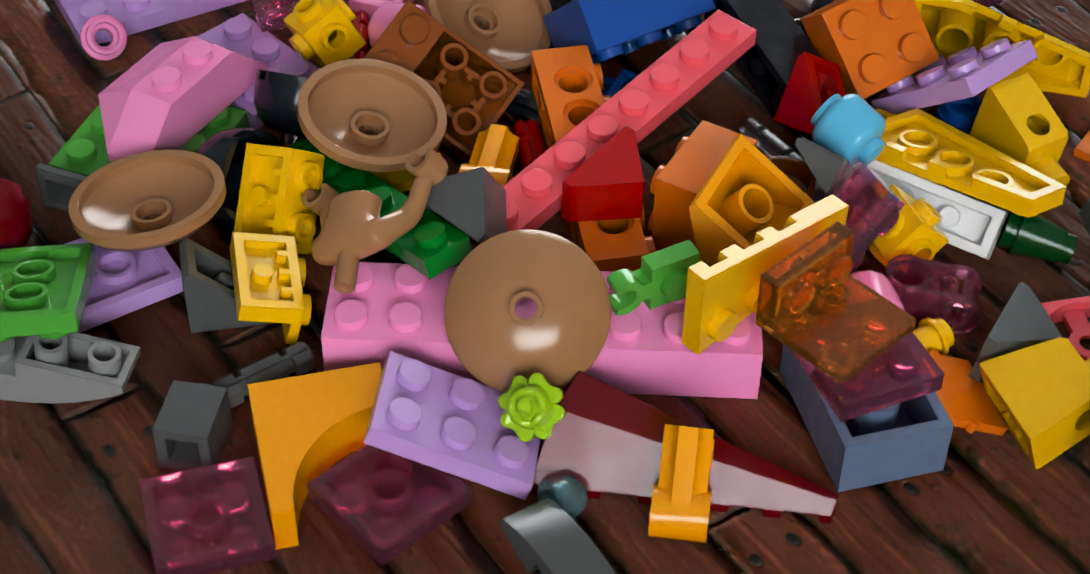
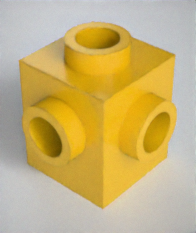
[283,0,366,67]
[856,184,949,275]

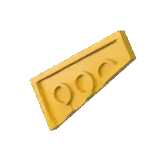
[875,108,1066,218]
[681,194,849,355]

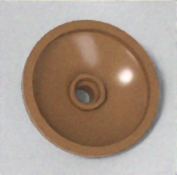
[424,0,553,73]
[297,59,447,172]
[68,150,226,252]
[444,229,611,393]

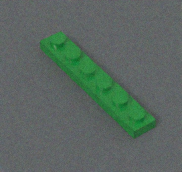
[290,139,472,279]

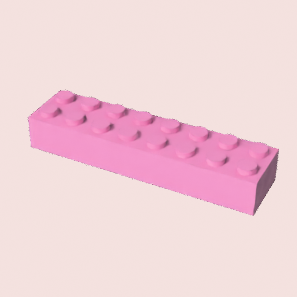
[321,262,763,399]

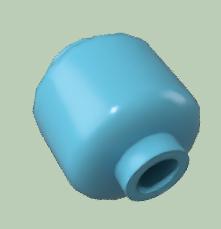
[811,93,886,166]

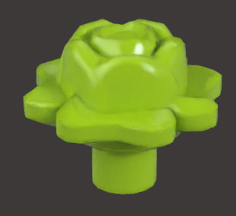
[498,373,566,442]

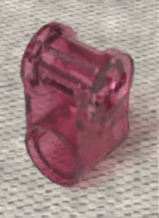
[884,255,982,334]

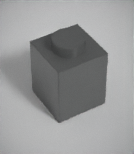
[152,380,233,475]

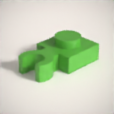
[607,240,700,315]

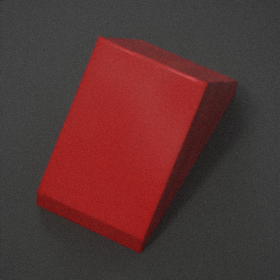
[773,51,845,135]
[561,126,645,223]

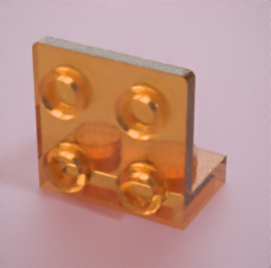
[755,221,916,383]

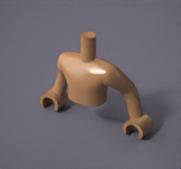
[302,148,448,293]

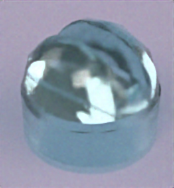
[537,474,588,519]

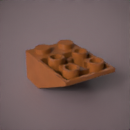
[363,0,524,158]

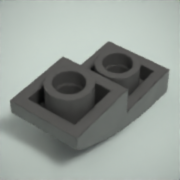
[499,497,615,574]

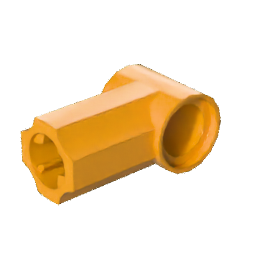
[459,124,519,187]
[648,424,715,543]

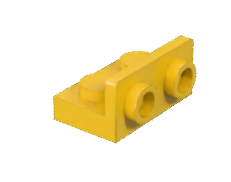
[234,143,325,255]
[229,232,312,344]

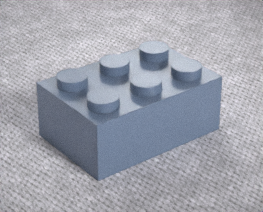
[779,306,954,492]

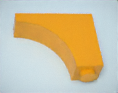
[247,362,382,550]

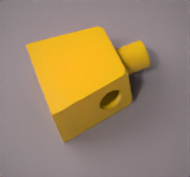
[969,72,1070,186]
[979,337,1090,470]

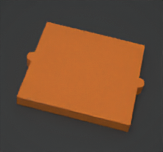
[911,347,1008,436]

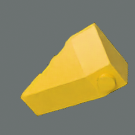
[914,0,1090,98]

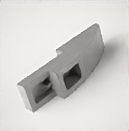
[0,332,140,404]

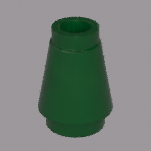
[997,211,1078,264]

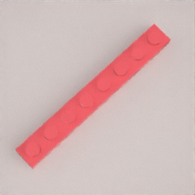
[503,9,757,232]

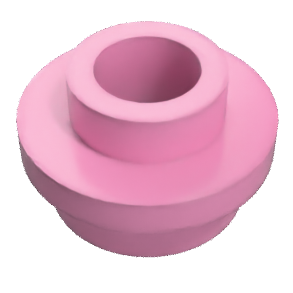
[80,15,127,61]

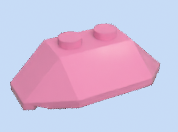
[98,36,267,162]

